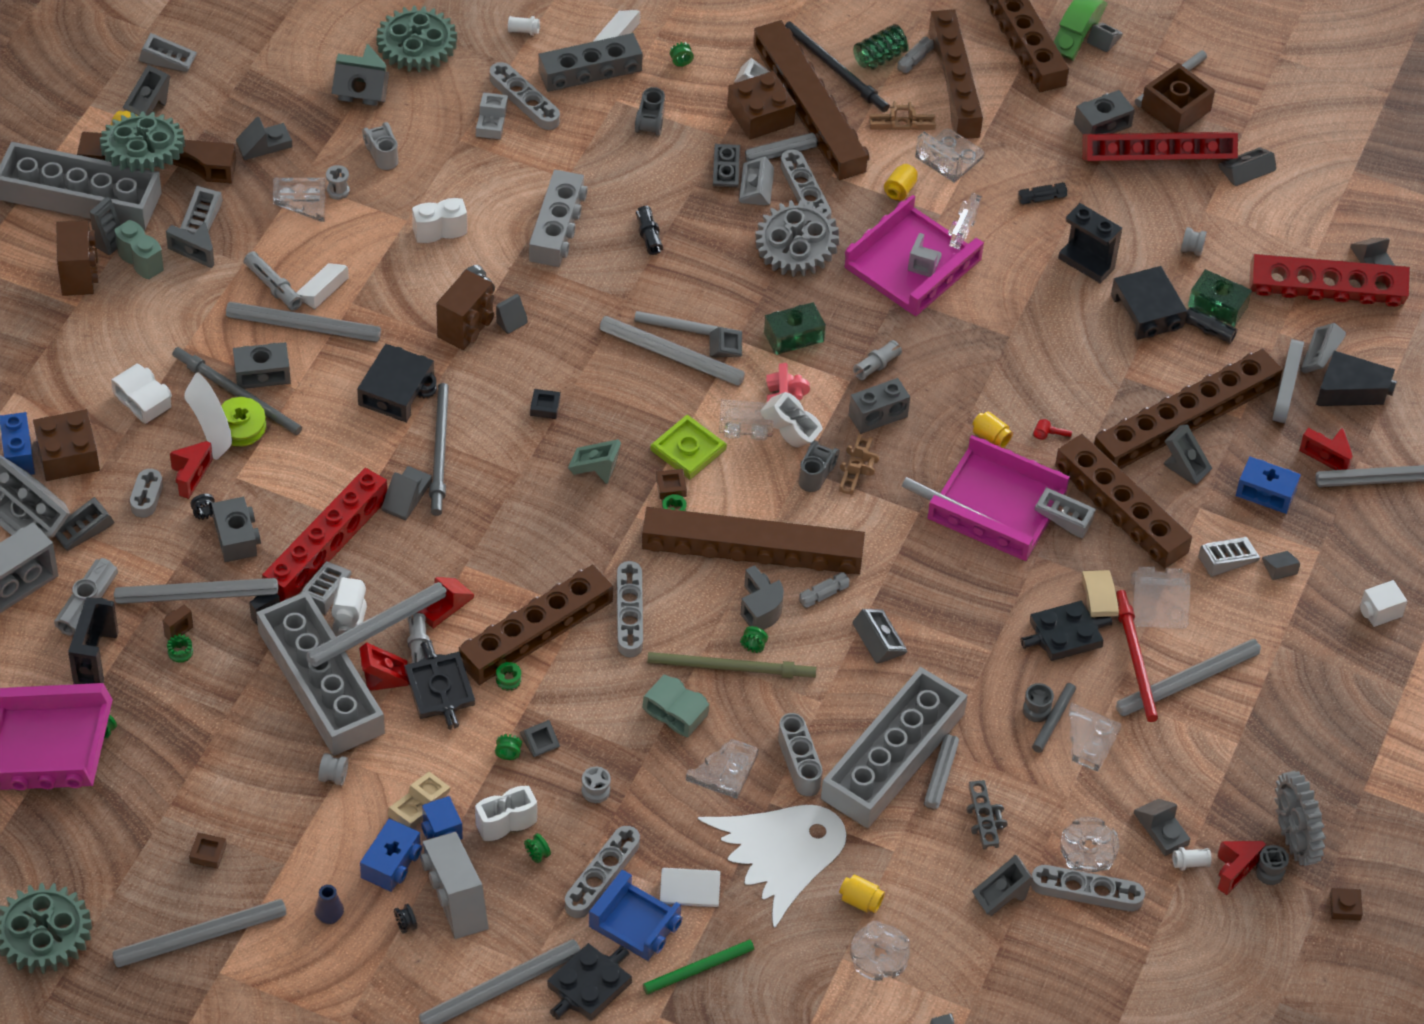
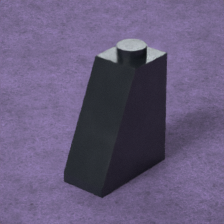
[1316,350,1397,406]

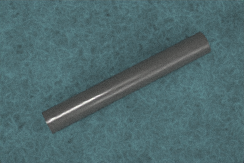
[1032,683,1076,753]

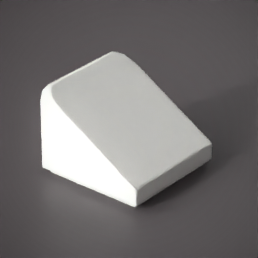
[734,58,770,83]

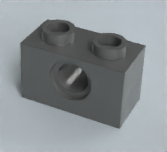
[331,64,389,106]
[1074,90,1135,134]
[233,342,291,389]
[212,497,261,562]

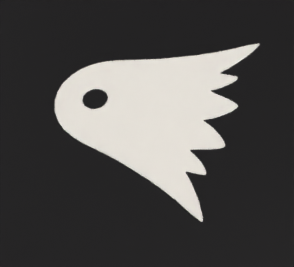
[698,805,846,927]

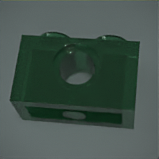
[1188,269,1252,327]
[764,302,826,355]

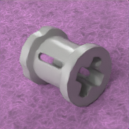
[326,165,350,200]

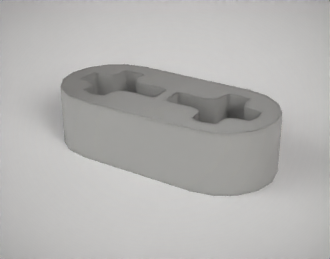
[130,469,163,518]

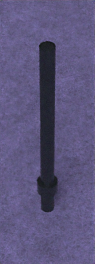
[785,21,890,112]

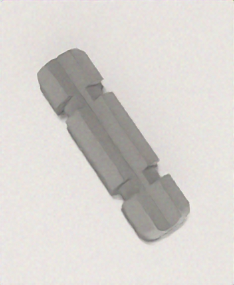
[897,37,934,73]
[799,572,850,608]

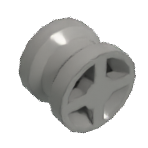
[1181,227,1207,257]
[318,753,349,786]
[581,766,611,803]

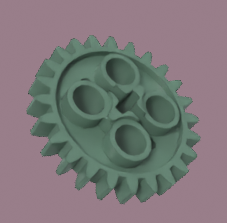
[376,6,457,72]
[100,111,185,173]
[0,883,92,974]

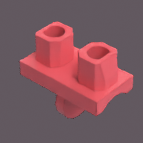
[766,363,810,402]

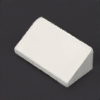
[593,10,640,42]
[297,263,349,309]
[660,868,720,907]

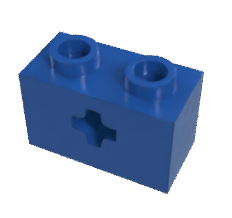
[0,412,35,475]
[1235,457,1301,514]
[360,818,422,892]

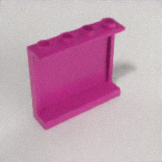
[844,195,984,317]
[927,435,1070,561]
[0,683,113,791]

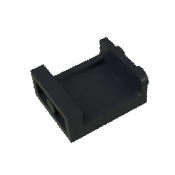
[1058,203,1123,284]
[1111,266,1187,340]
[357,343,434,423]
[68,597,119,684]

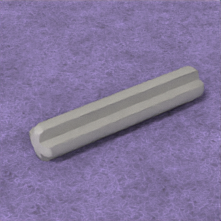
[745,133,817,162]
[924,734,959,809]

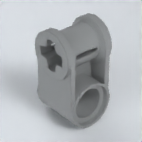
[362,122,399,170]

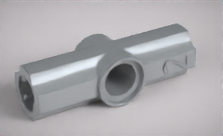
[54,558,118,636]

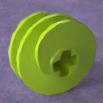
[221,397,266,446]

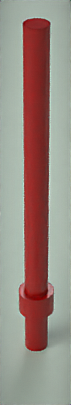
[1116,590,1158,722]

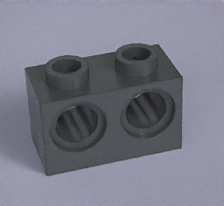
[848,378,910,434]

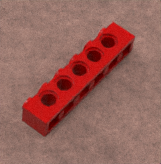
[1082,132,1238,161]
[1249,254,1410,307]
[262,467,388,602]

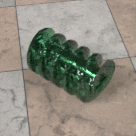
[853,24,909,70]

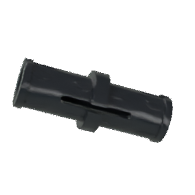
[635,206,663,255]
[1185,306,1238,344]

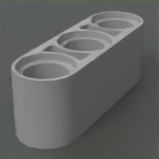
[778,713,823,796]

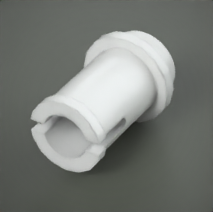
[508,16,540,36]
[1172,847,1211,871]

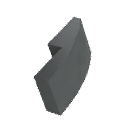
[713,144,740,187]

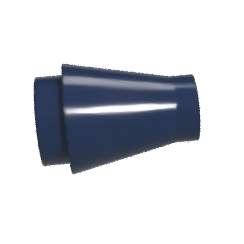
[314,885,344,924]

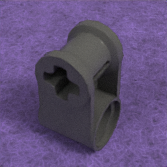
[635,87,665,136]
[798,440,840,492]

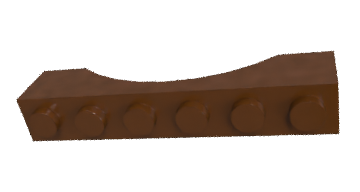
[929,9,983,140]
[77,132,237,184]

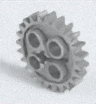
[755,200,839,277]
[1274,771,1326,866]

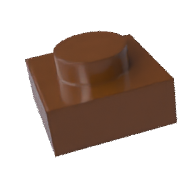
[656,469,687,499]
[162,605,193,640]
[189,832,227,869]
[1330,888,1363,921]

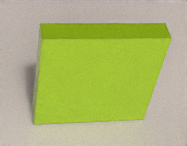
[650,415,727,480]

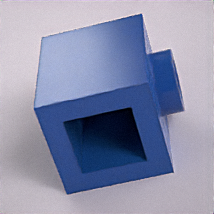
[421,796,463,840]

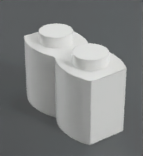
[412,198,467,243]
[111,363,172,424]
[761,392,823,448]
[331,577,367,636]
[475,786,537,841]

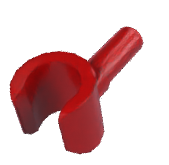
[1033,419,1072,440]

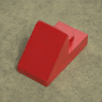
[1299,428,1353,470]
[170,441,213,499]
[416,577,474,629]
[359,642,409,691]
[1217,841,1266,896]

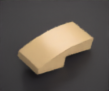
[1082,570,1119,617]
[388,772,451,829]

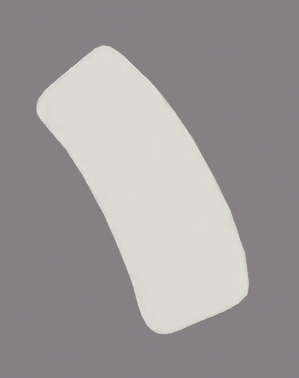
[184,373,232,460]

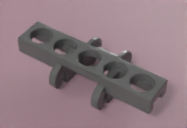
[966,780,1008,850]

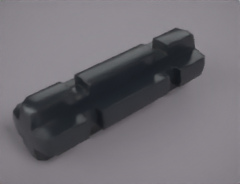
[1018,182,1068,205]

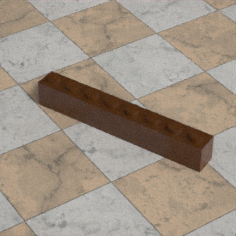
[753,20,870,181]
[642,507,865,574]

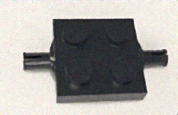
[1020,600,1112,661]
[404,640,475,730]
[547,943,632,1020]

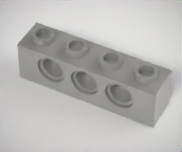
[529,169,588,267]

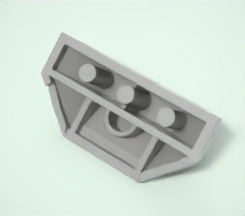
[0,455,70,538]

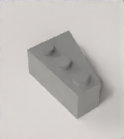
[420,832,489,939]

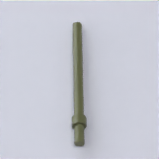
[647,652,817,679]

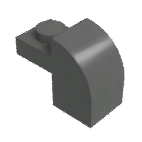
[740,565,784,630]

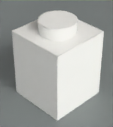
[1360,580,1407,627]

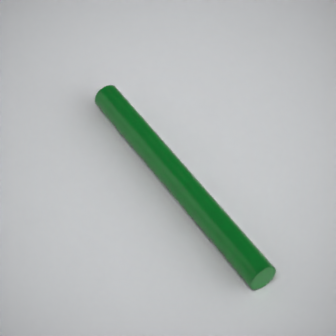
[642,939,754,995]

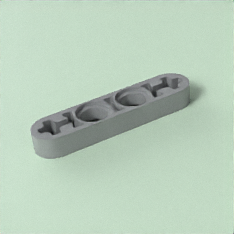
[490,62,560,130]
[780,150,832,215]
[1272,339,1304,423]
[617,561,643,657]
[565,826,640,918]
[1031,865,1145,911]

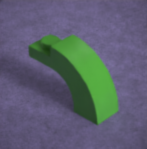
[1054,0,1108,61]

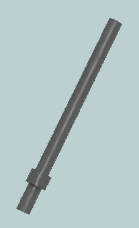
[172,347,302,435]
[429,383,449,516]

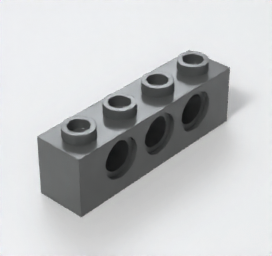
[538,33,643,92]

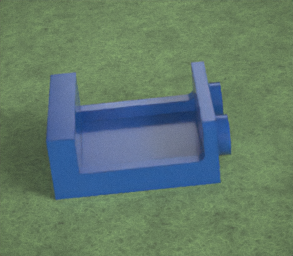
[589,869,683,961]

